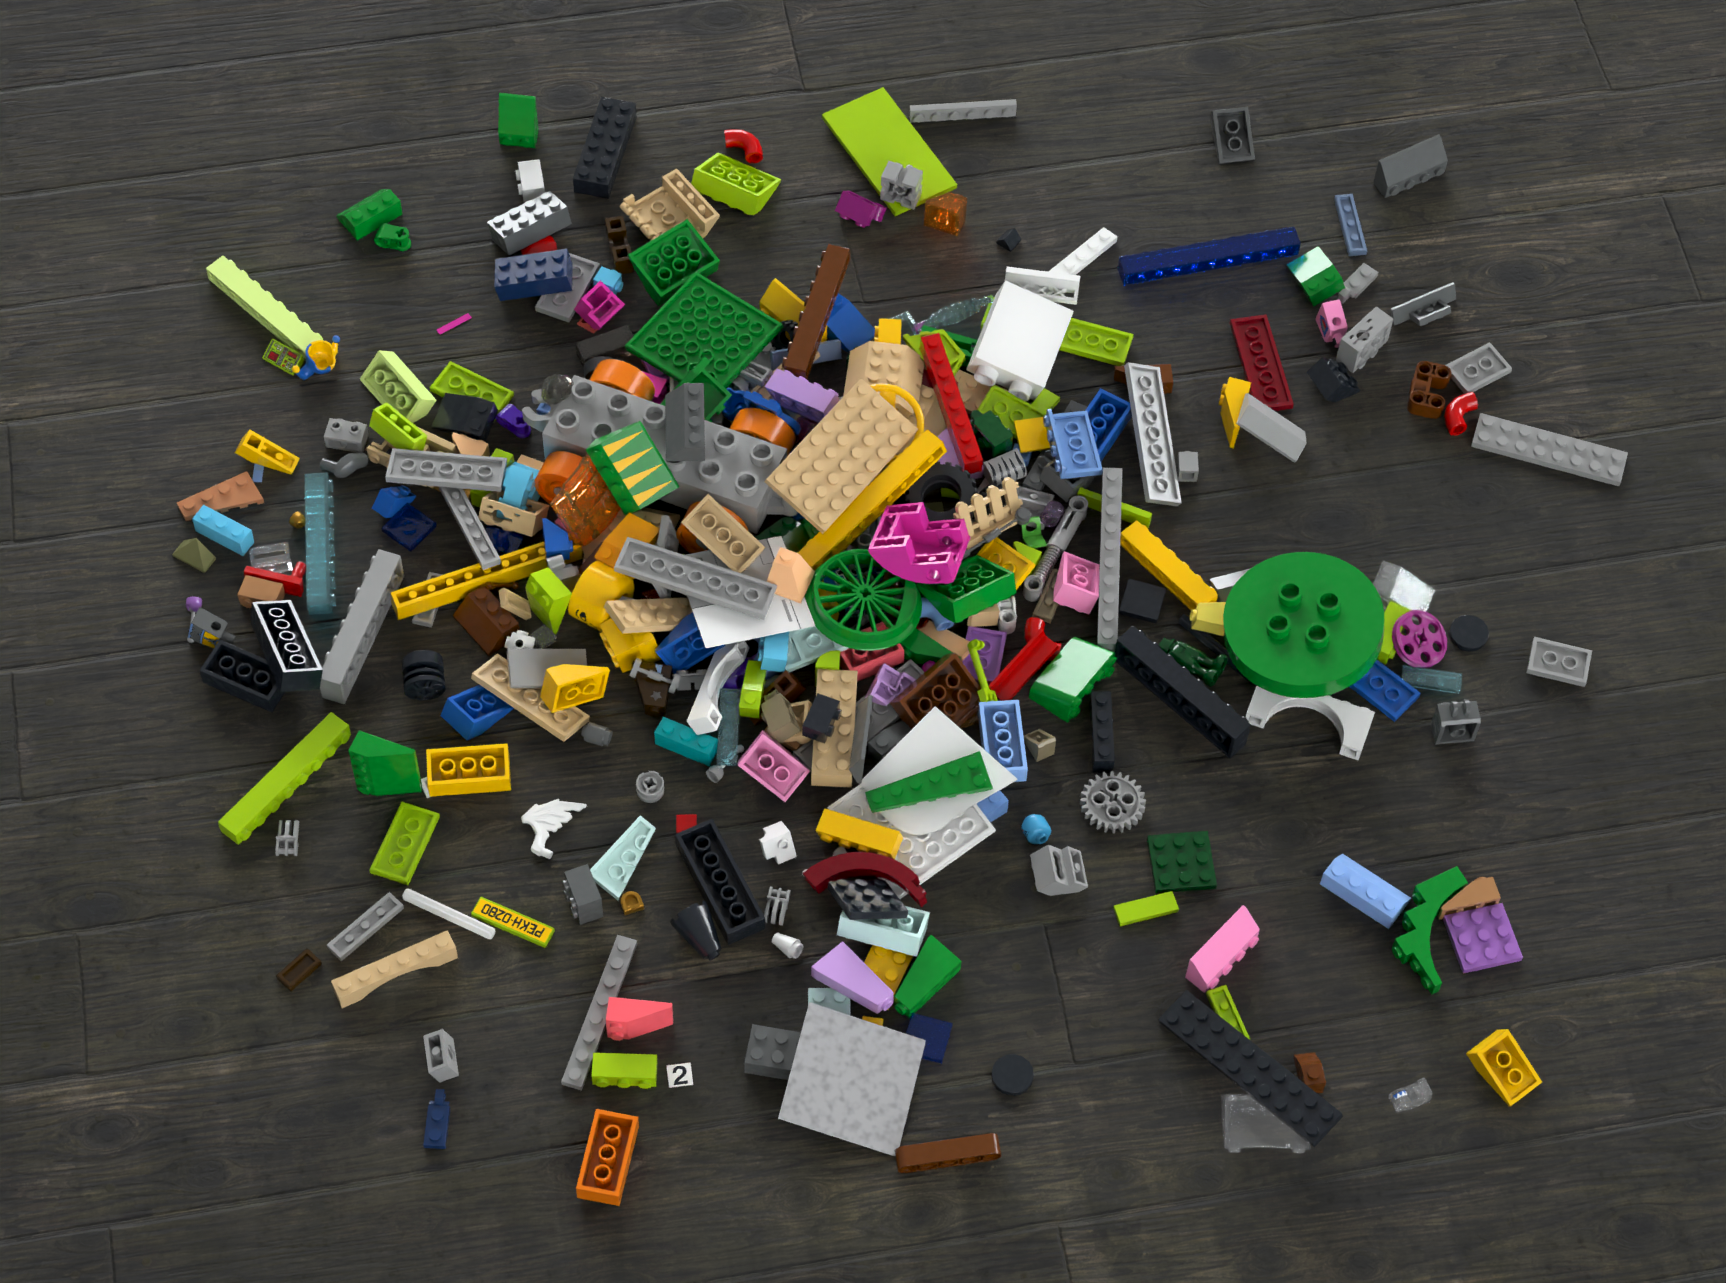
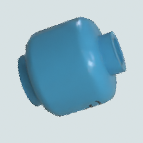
[1021,814,1051,844]

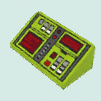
[262,339,304,375]

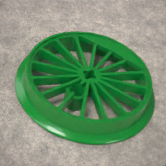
[805,549,922,651]

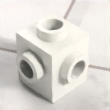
[505,630,535,650]

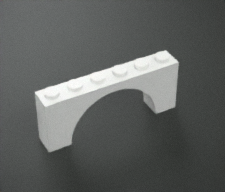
[1245,686,1375,760]

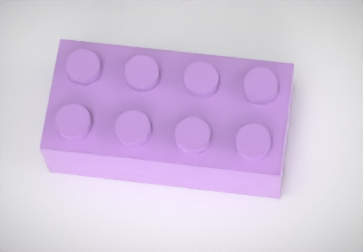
[765,369,840,423]

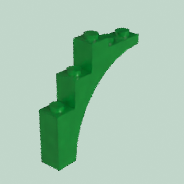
[1392,866,1468,995]

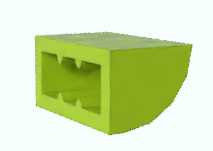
[815,650,840,687]

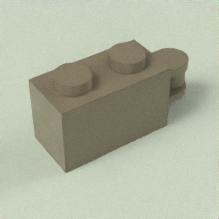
[760,689,801,743]

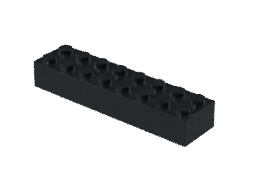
[1115,626,1251,758]

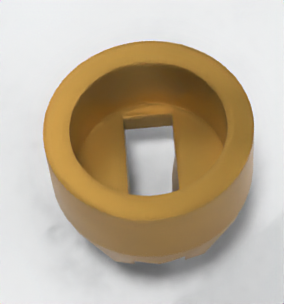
[289,511,306,529]

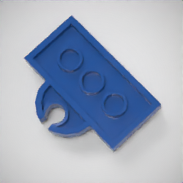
[743,390,801,436]

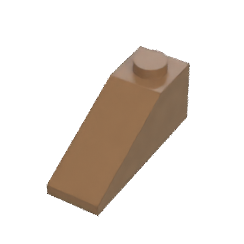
[1438,877,1501,920]

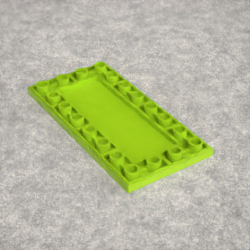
[822,87,957,216]

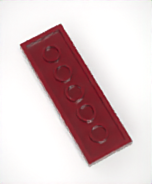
[1230,314,1294,411]

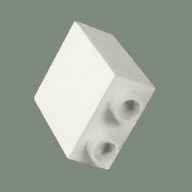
[966,281,1074,401]

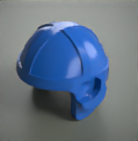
[722,388,746,421]

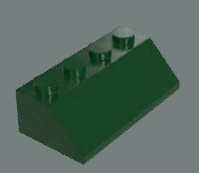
[755,516,810,553]

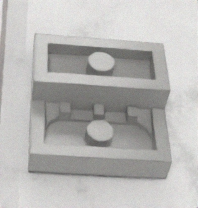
[1016,486,1055,530]

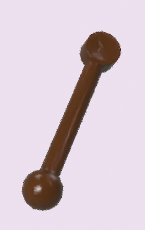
[485,582,519,590]

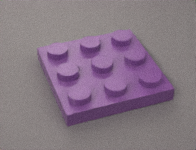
[1443,903,1523,973]

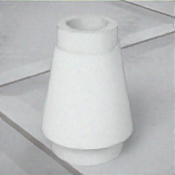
[772,932,804,959]

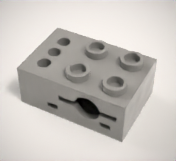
[1336,307,1393,373]

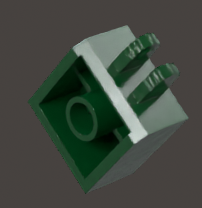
[970,410,1013,461]

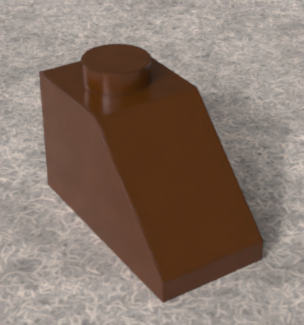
[1293,1052,1326,1093]

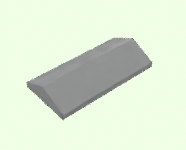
[1236,393,1307,462]

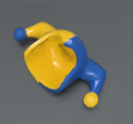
[292,335,340,380]

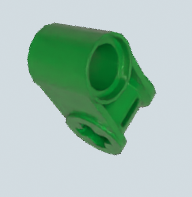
[374,223,411,251]

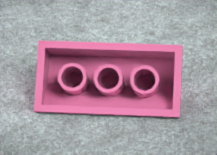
[1185,905,1260,993]

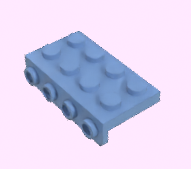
[1043,409,1103,479]

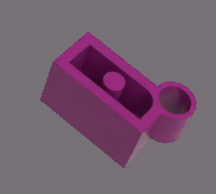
[835,190,887,228]

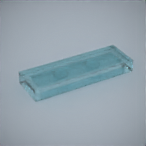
[1401,665,1462,694]

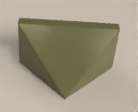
[172,538,216,573]

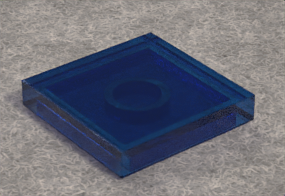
[381,503,437,552]
[906,1013,953,1064]

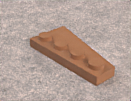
[177,471,264,521]

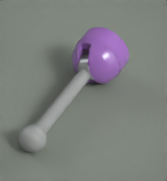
[186,597,202,643]

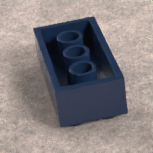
[494,249,573,301]

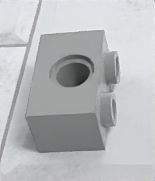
[423,1029,459,1082]

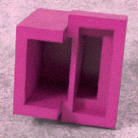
[574,280,625,330]

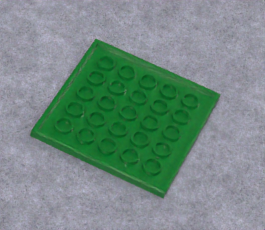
[625,272,783,389]

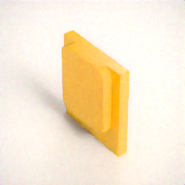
[1014,417,1050,453]

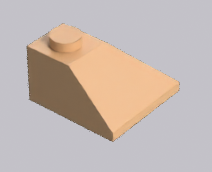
[767,547,815,603]

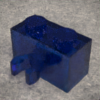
[485,526,525,556]

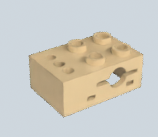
[478,490,549,537]

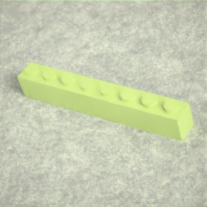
[206,256,324,362]

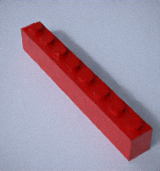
[920,333,983,474]

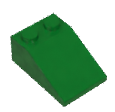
[498,93,539,148]
[1287,246,1345,307]

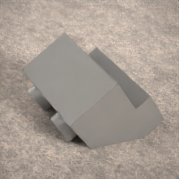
[1030,845,1088,896]

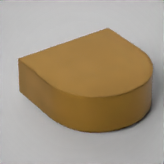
[621,891,644,915]

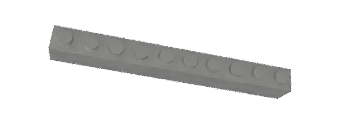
[1097,468,1122,652]

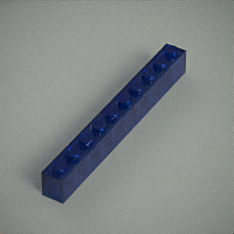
[1118,227,1301,285]

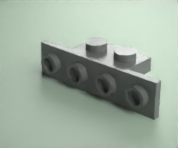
[1391,282,1456,326]

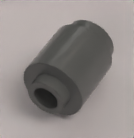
[581,722,613,746]

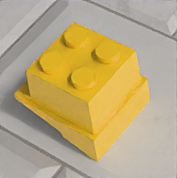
[599,618,661,673]

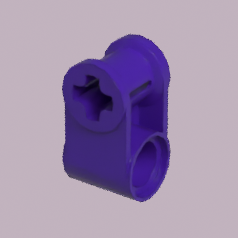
[495,403,531,438]

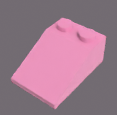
[1053,551,1099,614]
[738,730,810,802]

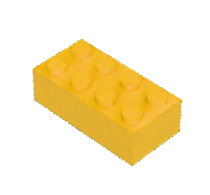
[426,743,511,797]

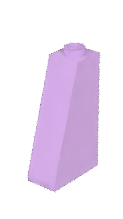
[811,941,894,1014]

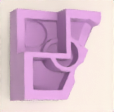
[865,663,916,706]

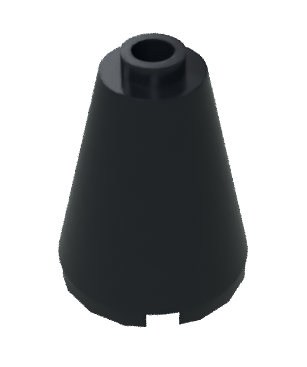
[670,901,722,961]

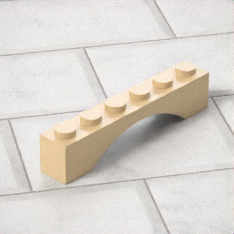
[331,930,458,1008]

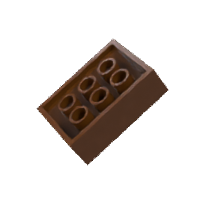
[890,653,981,729]

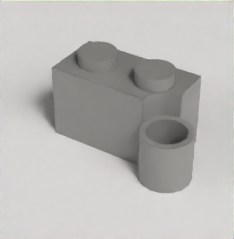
[546,554,580,593]

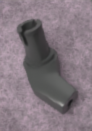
[320,452,368,478]

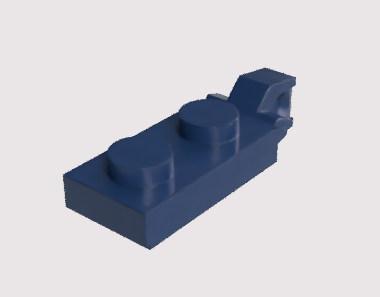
[423,1089,450,1149]

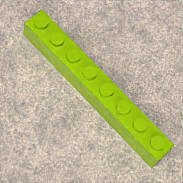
[218,712,351,845]

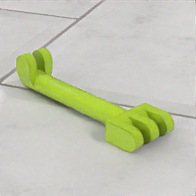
[967,639,998,702]

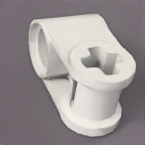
[997,596,1017,634]

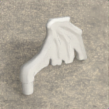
[521,799,587,859]

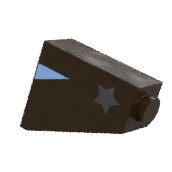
[632,661,673,717]

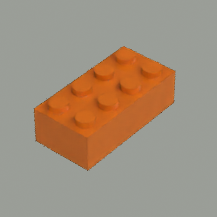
[576,1109,639,1206]

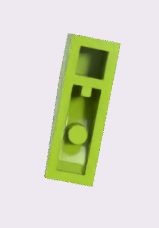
[739,660,767,718]

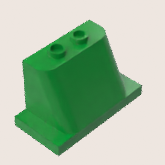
[660,356,732,422]

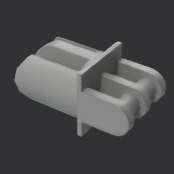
[276,820,300,856]
[764,886,791,925]

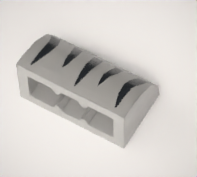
[983,448,1027,486]

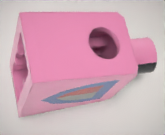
[1316,299,1347,348]

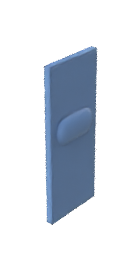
[252,464,264,482]

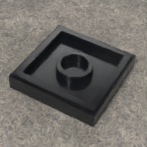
[1119,579,1167,623]

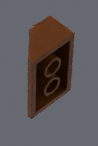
[453,584,520,656]

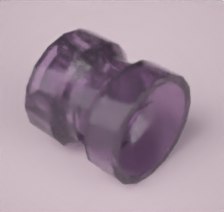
[1040,501,1064,527]

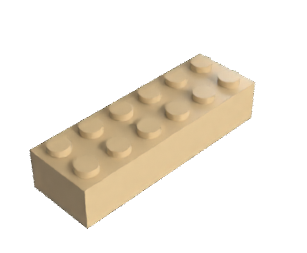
[811,669,857,788]

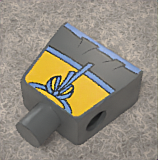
[188,607,236,649]

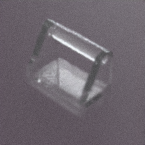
[249,542,293,573]

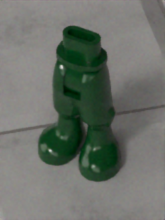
[1159,637,1228,687]

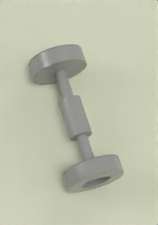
[629,658,681,694]

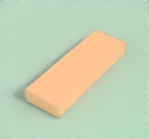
[919,620,970,661]

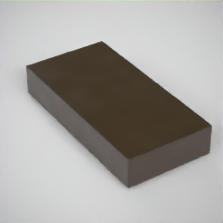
[276,948,322,991]

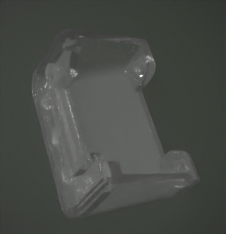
[1221,1094,1311,1153]

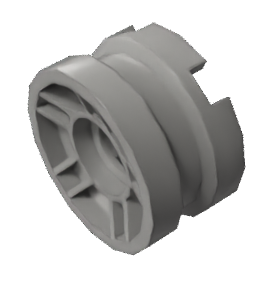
[636,771,664,803]

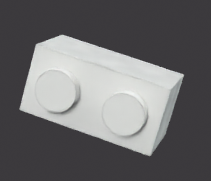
[515,159,545,202]

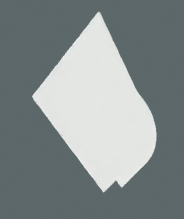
[859,707,1017,835]

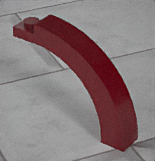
[802,852,927,908]

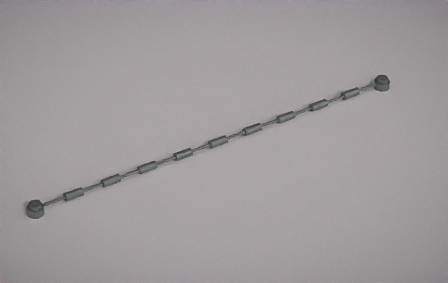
[704,508,1031,735]

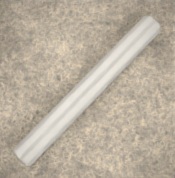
[402,889,496,939]

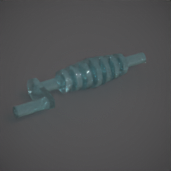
[889,295,994,335]

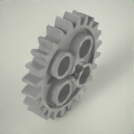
[1080,771,1146,833]

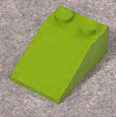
[525,567,572,635]

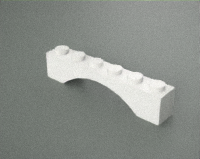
[687,641,749,735]

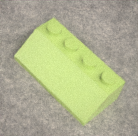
[360,350,437,423]

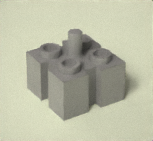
[880,161,923,210]

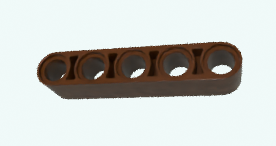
[894,1133,1002,1173]

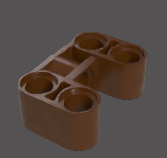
[1407,361,1452,419]

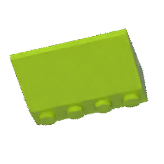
[691,153,781,215]

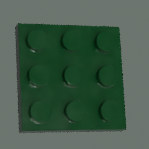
[1147,831,1217,893]

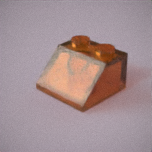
[924,192,967,236]

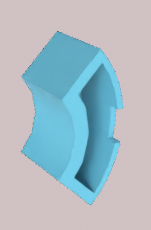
[496,465,535,521]

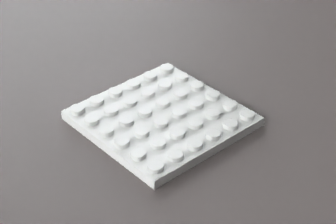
[827,785,996,899]

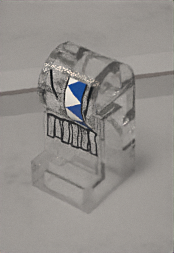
[1388,1077,1433,1112]

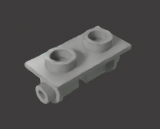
[672,670,707,691]

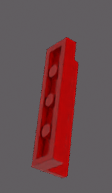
[989,629,1059,701]

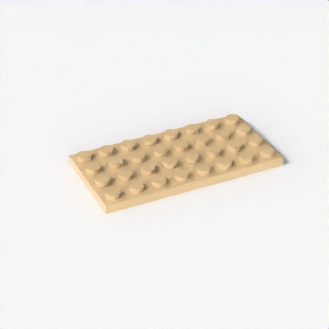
[765,378,918,534]

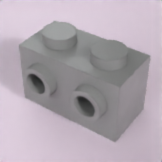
[324,418,369,453]

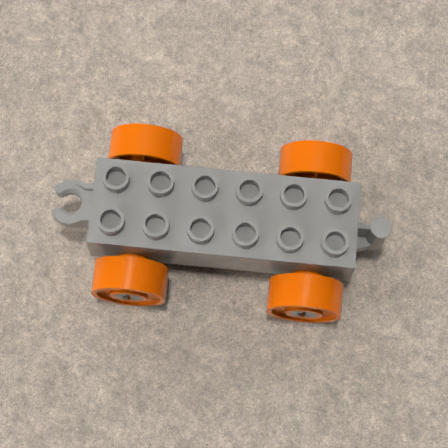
[522,359,798,554]

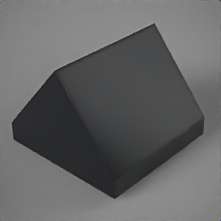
[996,228,1022,252]

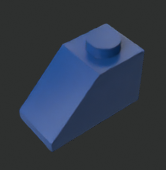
[542,518,573,560]

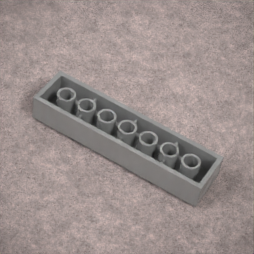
[320,549,404,704]

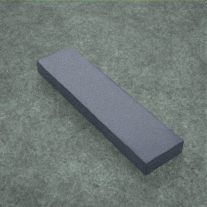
[1334,194,1367,256]
[770,339,842,371]

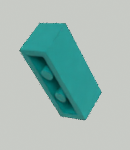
[654,717,718,766]

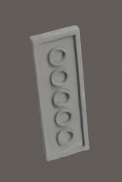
[385,448,507,492]

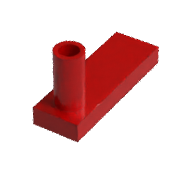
[244,562,307,597]

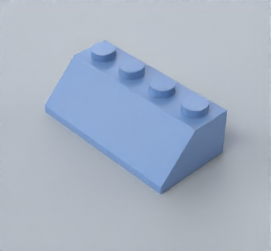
[1320,854,1411,929]

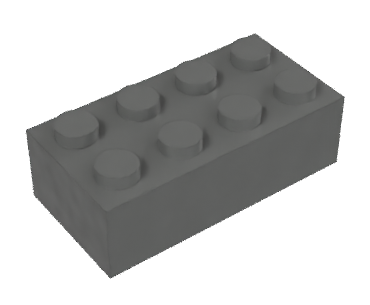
[487,191,572,255]
[744,1024,801,1080]

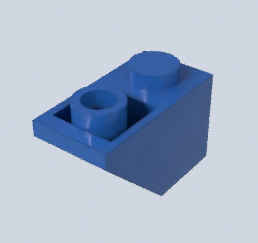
[372,485,416,518]

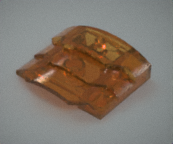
[550,454,621,546]

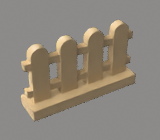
[953,477,1023,550]

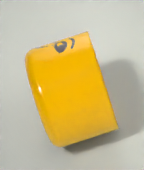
[568,561,635,632]

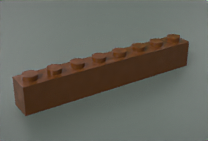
[782,244,850,379]

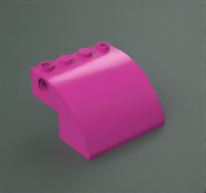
[868,502,971,584]

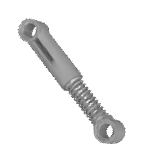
[1023,495,1088,602]

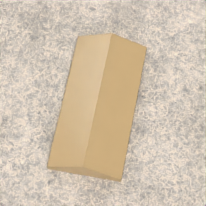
[681,494,765,574]

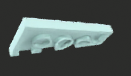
[590,816,656,900]

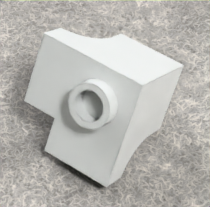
[759,821,797,864]

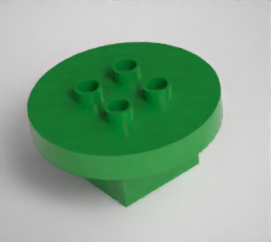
[1223,552,1385,698]

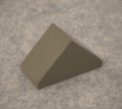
[1023,729,1056,762]

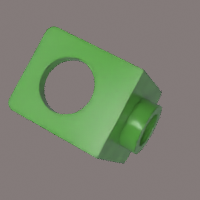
[1021,516,1047,548]

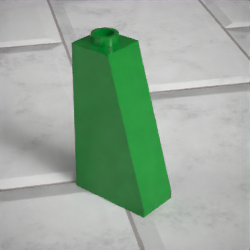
[894,935,962,1018]

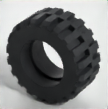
[904,461,978,522]

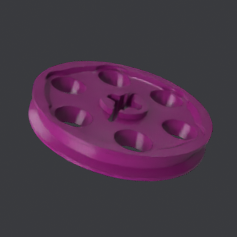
[1392,610,1447,669]

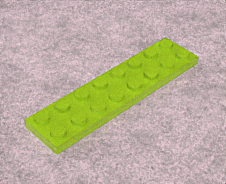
[980,296,1134,366]

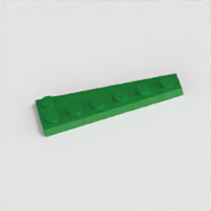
[865,751,993,813]

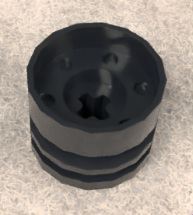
[401,650,446,701]

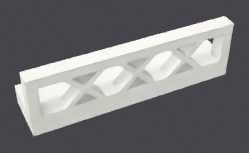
[1005,267,1080,305]

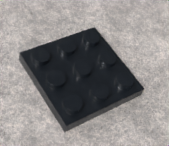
[827,879,908,920]

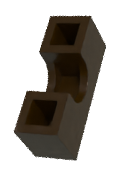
[605,216,634,274]

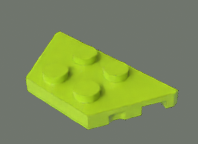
[903,329,965,377]

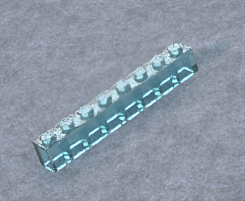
[305,472,336,615]

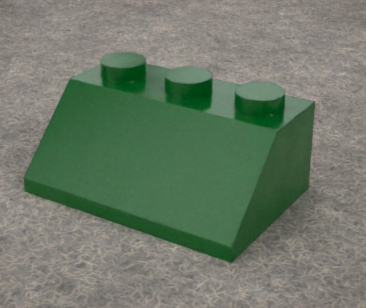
[336,189,402,240]

